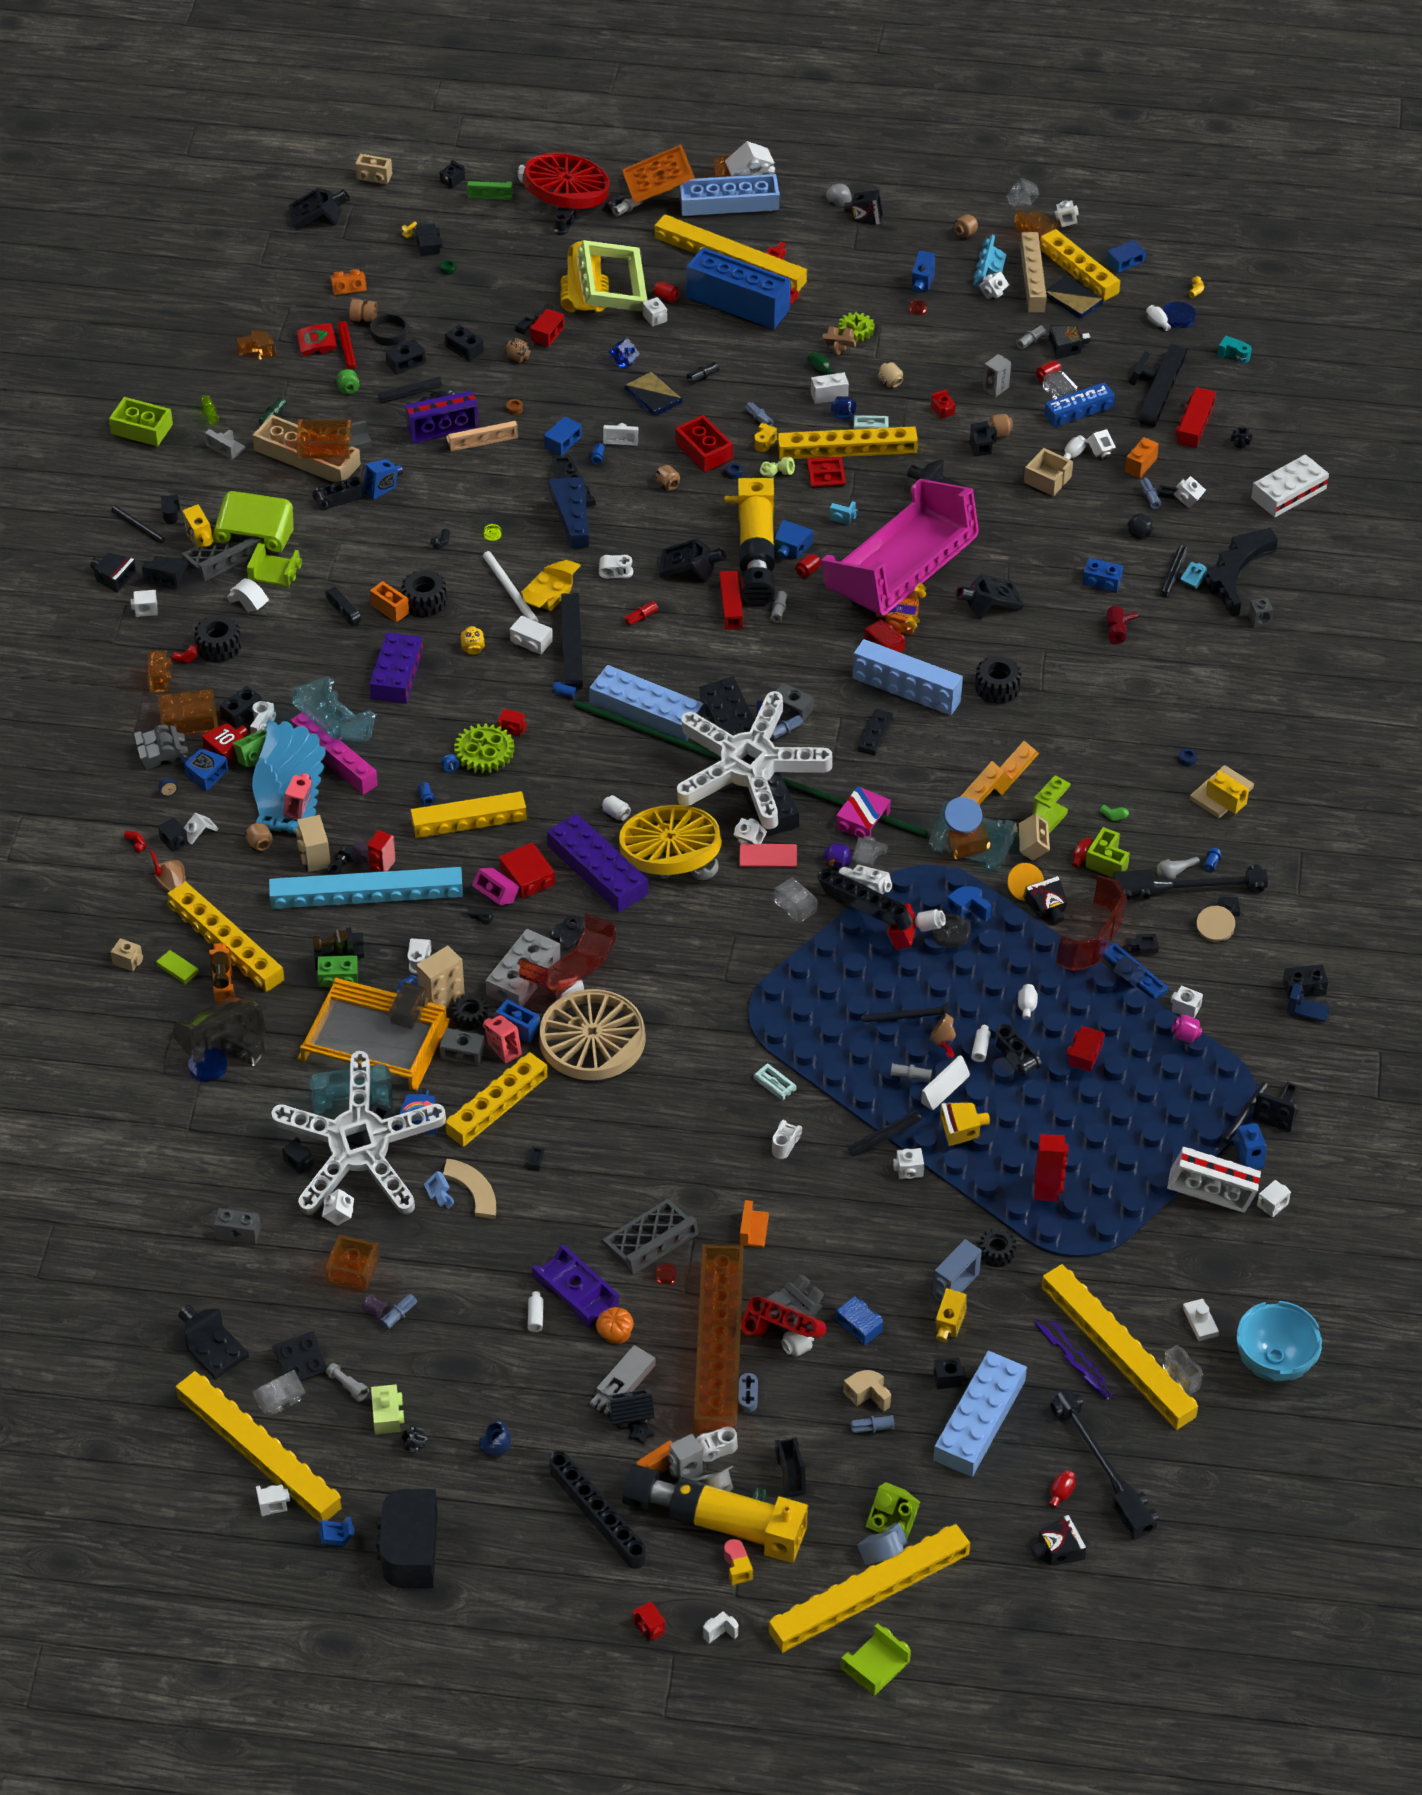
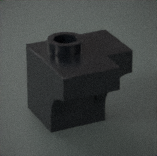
[969,421,997,457]

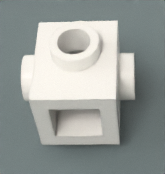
[1055,201,1079,227]
[979,271,1009,299]
[1174,476,1206,508]
[733,818,767,844]
[893,1148,924,1179]
[322,1189,354,1226]

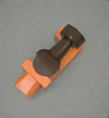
[209,943,235,1003]

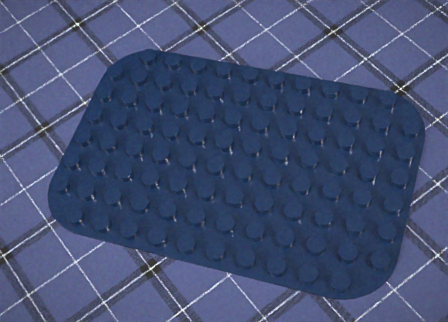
[749,865,1257,1257]

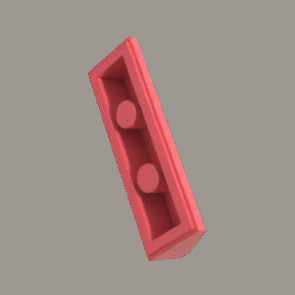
[740,844,797,868]

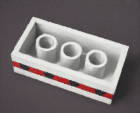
[1251,454,1329,517]
[1167,1147,1261,1213]

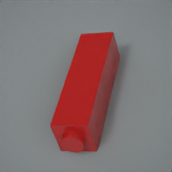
[720,571,743,630]

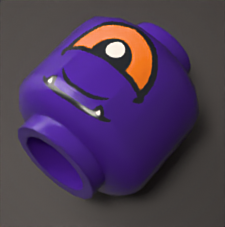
[823,843,852,869]

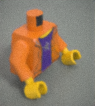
[876,584,926,635]

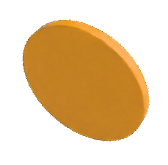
[1007,863,1044,901]

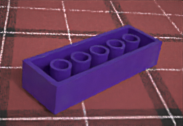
[547,813,648,913]

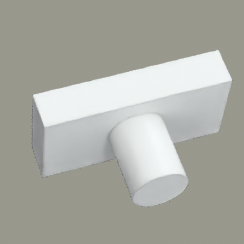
[603,423,638,445]
[1183,1299,1219,1341]

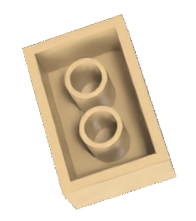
[416,946,465,1008]

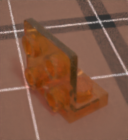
[1014,209,1060,242]

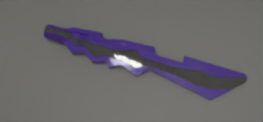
[1035,1319,1113,1400]

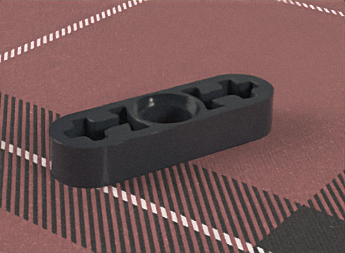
[325,587,361,626]

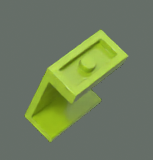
[247,543,302,588]
[1032,776,1071,834]
[841,1623,911,1696]

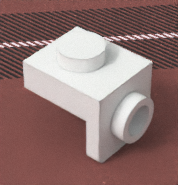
[703,1611,738,1644]

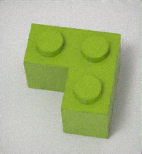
[1085,827,1130,878]

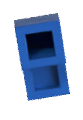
[946,886,992,922]

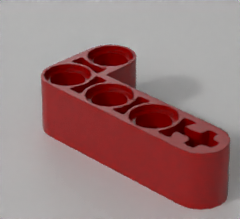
[741,1296,826,1339]

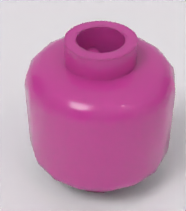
[1171,1015,1202,1043]

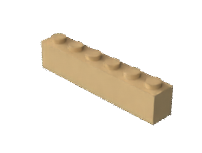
[1020,232,1046,313]

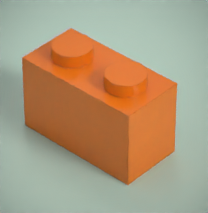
[1125,437,1159,478]
[370,581,409,623]

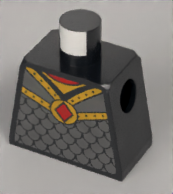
[1048,325,1090,359]

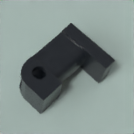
[775,1437,806,1497]

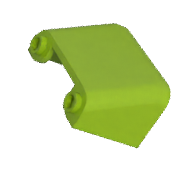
[213,491,293,553]

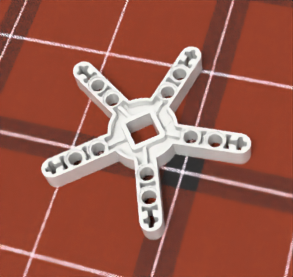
[677,691,833,829]
[272,1051,446,1215]

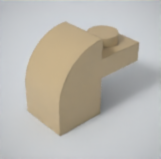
[844,1370,891,1412]

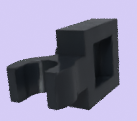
[1123,933,1159,954]

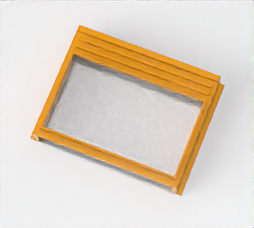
[298,978,450,1092]

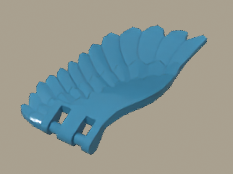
[252,720,325,834]

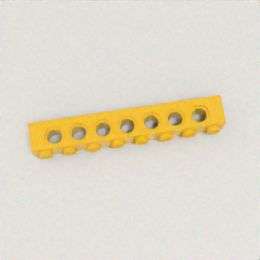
[778,427,918,460]
[167,881,284,992]

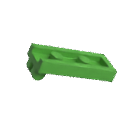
[467,181,512,200]

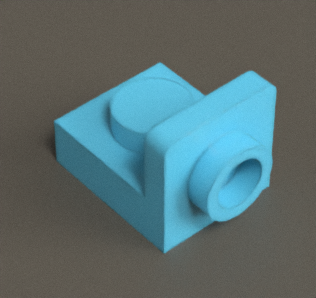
[1180,561,1207,589]

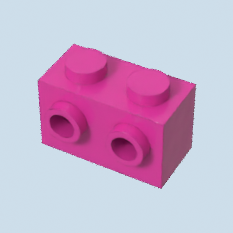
[472,868,520,905]

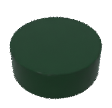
[440,260,457,275]

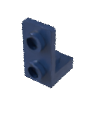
[1287,983,1330,1023]

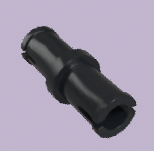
[686,361,720,384]

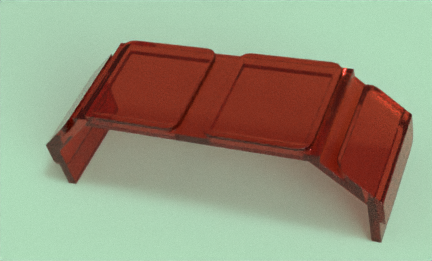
[1056,875,1127,971]
[519,913,616,995]

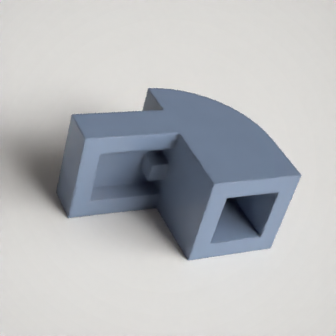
[857,1523,908,1565]

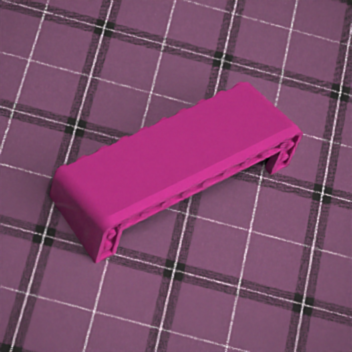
[821,479,978,615]

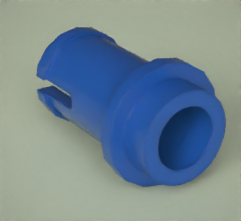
[590,443,605,465]
[552,681,577,699]
[418,782,435,806]
[1203,848,1222,873]

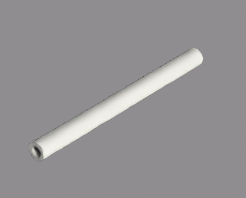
[483,551,538,622]

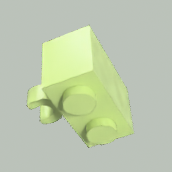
[371,1384,404,1435]

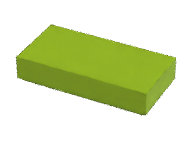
[156,950,199,984]

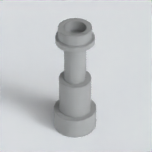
[326,1363,369,1402]

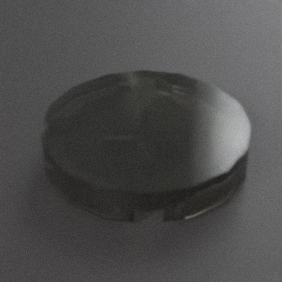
[932,914,971,948]

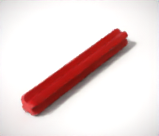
[338,321,356,370]

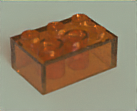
[296,419,352,459]
[158,688,218,734]

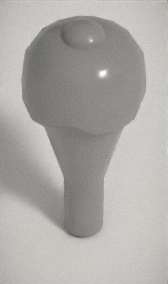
[1157,857,1200,880]

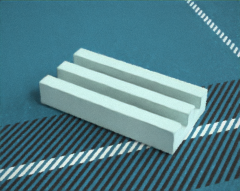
[854,415,888,429]
[754,1064,796,1101]

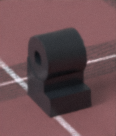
[161,494,180,524]

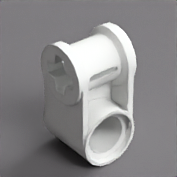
[599,555,633,579]
[408,938,431,975]
[772,1120,802,1159]
[696,1427,738,1462]

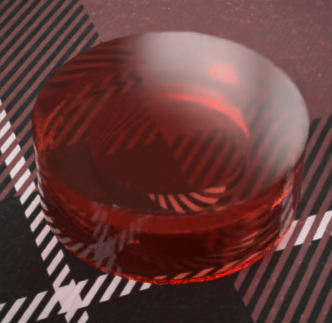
[910,300,927,315]
[656,1263,677,1284]

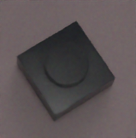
[1218,897,1240,917]

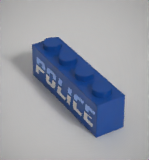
[1044,382,1115,428]

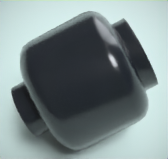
[1127,513,1154,539]

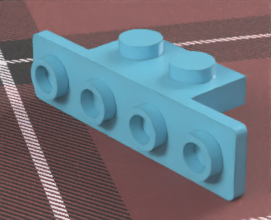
[974,234,1006,287]

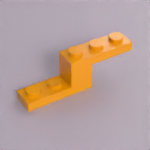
[960,741,1039,805]

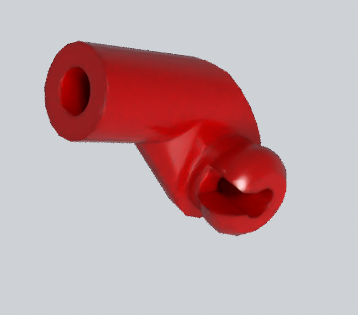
[172,645,198,663]
[124,831,146,853]

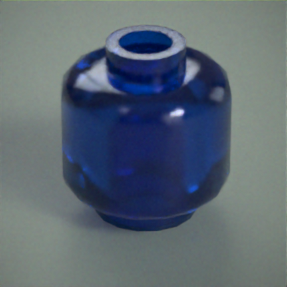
[831,396,857,418]

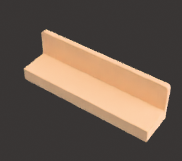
[446,421,518,451]

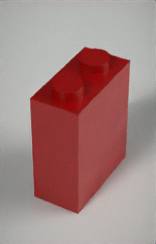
[499,842,555,899]

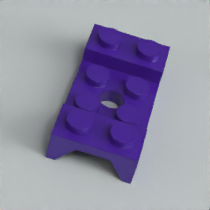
[532,1244,619,1327]

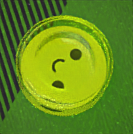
[484,524,501,541]

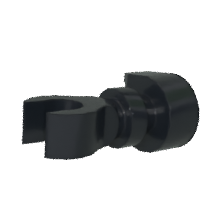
[328,845,357,875]

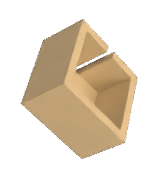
[1024,448,1073,496]
[295,815,330,872]

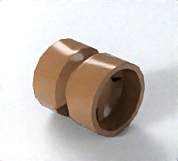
[350,299,377,323]

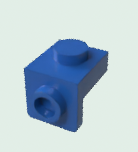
[318,1516,355,1546]

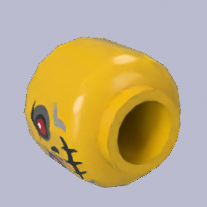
[460,627,485,655]

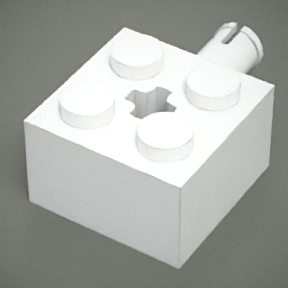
[725,141,775,176]

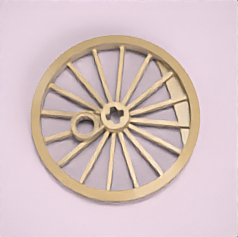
[539,989,646,1080]

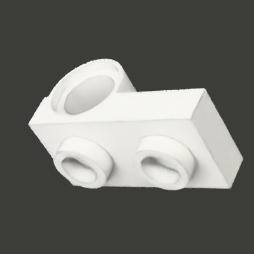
[250,701,276,734]

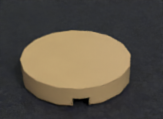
[1196,906,1235,943]

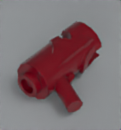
[1106,606,1138,644]

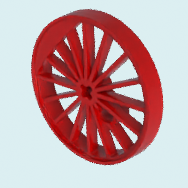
[522,153,610,209]

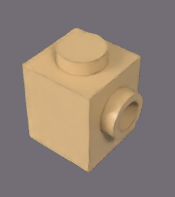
[111,938,143,972]

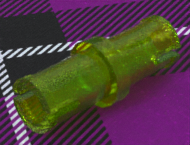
[200,395,219,424]

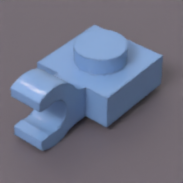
[424,1171,454,1209]

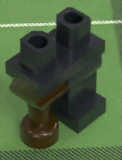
[313,927,364,970]

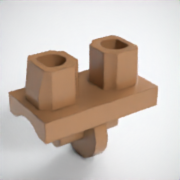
[822,326,856,355]

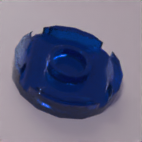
[1163,302,1196,328]
[188,1047,228,1082]

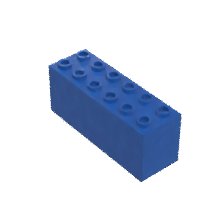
[686,247,791,329]

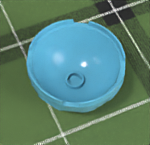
[1237,1301,1322,1382]

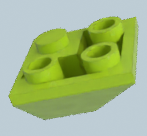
[866,1482,920,1540]

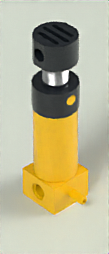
[724,478,775,605]
[622,1464,808,1564]

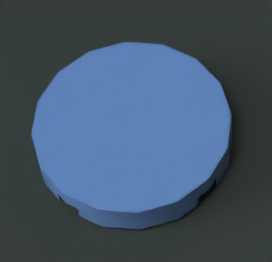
[944,797,982,834]

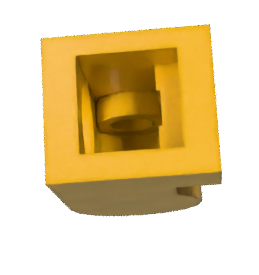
[755,423,777,452]

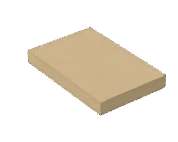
[1189,765,1254,818]

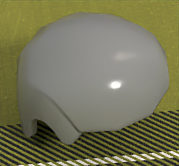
[826,183,852,207]
[690,858,719,880]

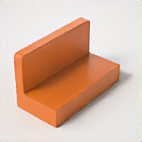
[740,1200,769,1248]
[636,1440,672,1474]

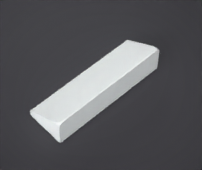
[921,1055,970,1110]

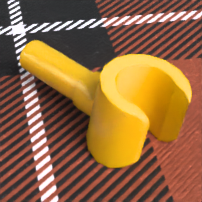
[401,222,417,238]

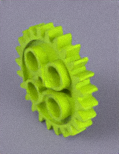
[454,723,514,773]

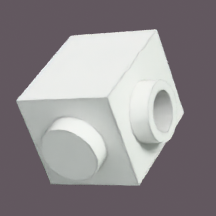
[643,297,667,327]

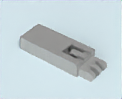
[590,1345,655,1416]

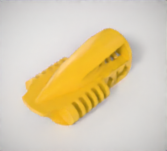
[561,241,609,312]

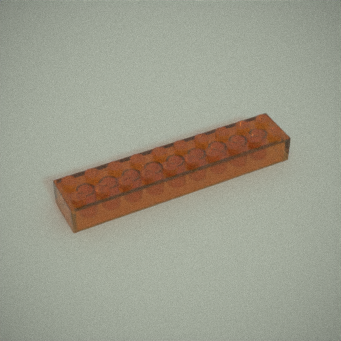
[694,1244,744,1434]

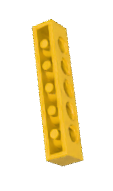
[1040,229,1121,301]
[445,1052,548,1147]

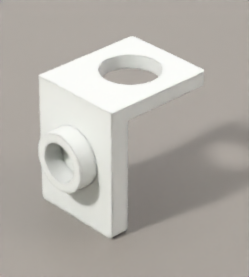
[184,813,218,844]

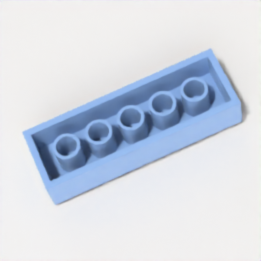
[679,174,780,216]
[853,639,963,715]
[589,665,704,741]
[933,1351,1027,1477]

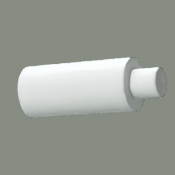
[971,1025,991,1062]
[528,1291,543,1332]

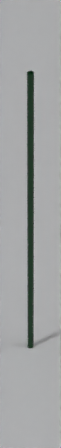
[574,700,928,838]

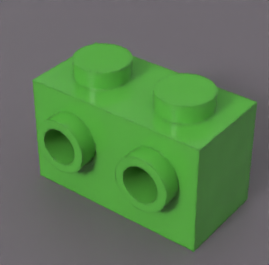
[233,729,266,767]
[318,956,358,988]

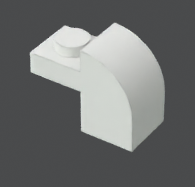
[226,579,269,612]

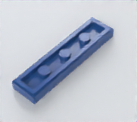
[1100,942,1169,1000]

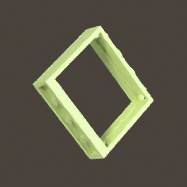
[577,240,647,312]

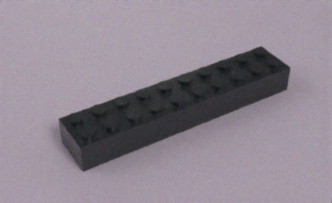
[699,676,799,838]

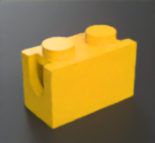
[1206,770,1249,814]

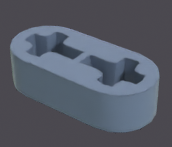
[738,1373,758,1413]

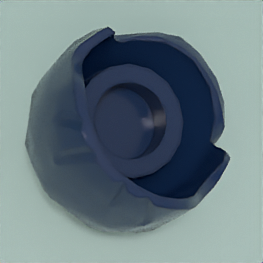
[479,1420,511,1456]

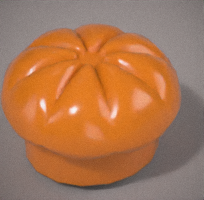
[596,1307,634,1344]

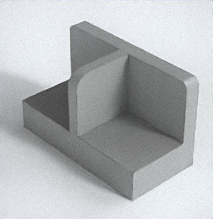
[205,429,245,460]

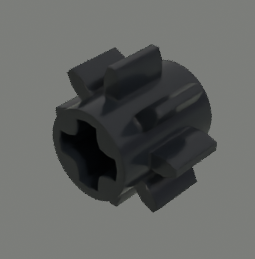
[1230,427,1253,448]
[400,1425,427,1453]

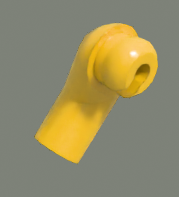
[1188,276,1204,298]

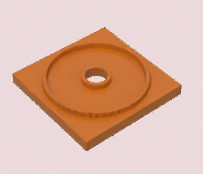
[622,145,695,204]

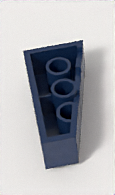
[549,477,589,548]

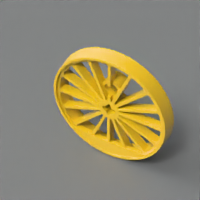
[619,805,722,875]

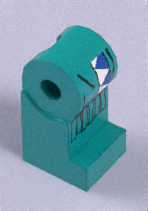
[1217,336,1252,363]

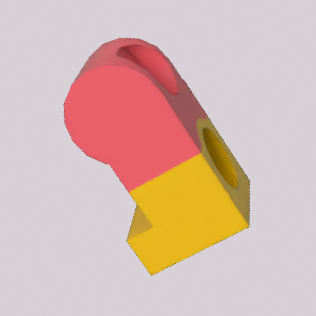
[724,1539,753,1586]

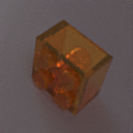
[326,1234,380,1290]

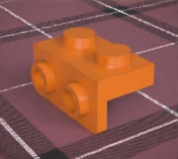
[330,269,367,295]

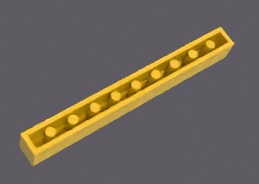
[655,215,807,291]
[1041,1264,1198,1430]
[176,1371,341,1523]
[769,1524,970,1653]

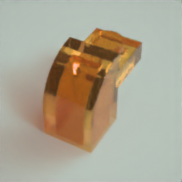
[236,330,276,360]

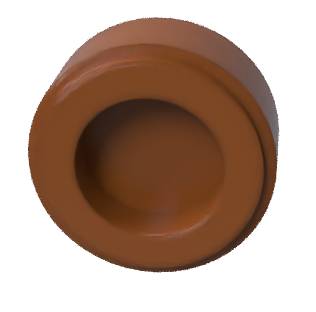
[506,399,523,415]

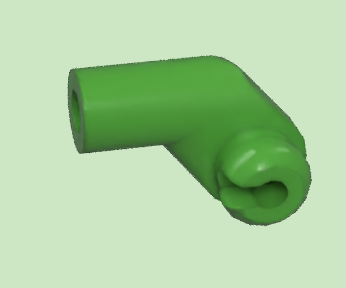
[1100,805,1129,821]

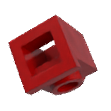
[930,389,956,419]
[497,709,527,736]
[632,1601,665,1640]

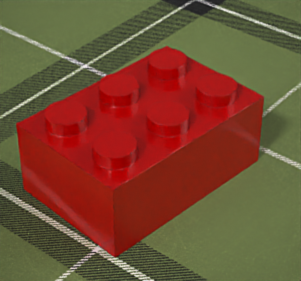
[675,415,733,473]

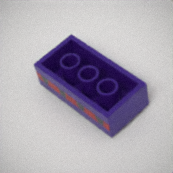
[405,390,479,444]
[370,632,423,704]

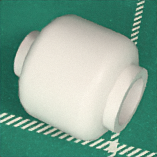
[781,1330,814,1357]

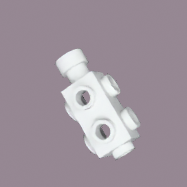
[839,865,892,894]

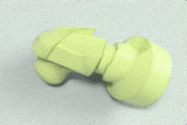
[760,457,795,478]

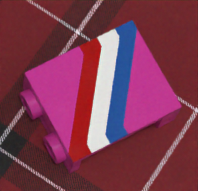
[836,786,891,842]

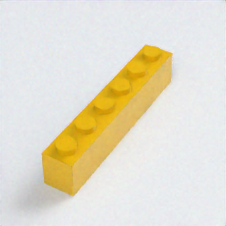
[411,791,527,838]

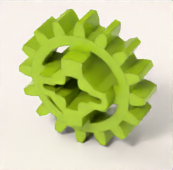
[838,312,875,342]

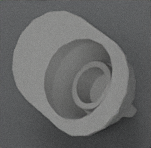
[690,1466,733,1492]

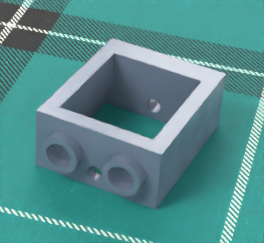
[933,1239,982,1302]

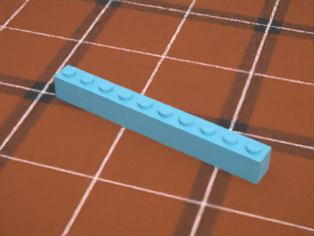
[269,867,463,909]

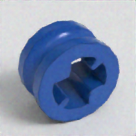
[441,754,460,773]

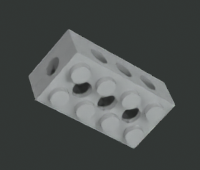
[486,929,560,1007]

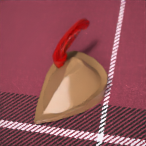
[150,849,186,892]
[929,1013,956,1058]

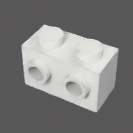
[811,372,849,404]
[510,615,553,654]

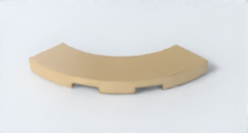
[443,1159,496,1219]

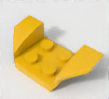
[521,560,581,612]

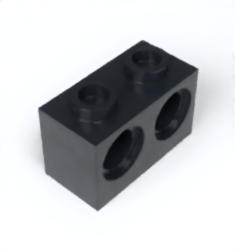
[445,325,484,362]
[220,686,262,728]

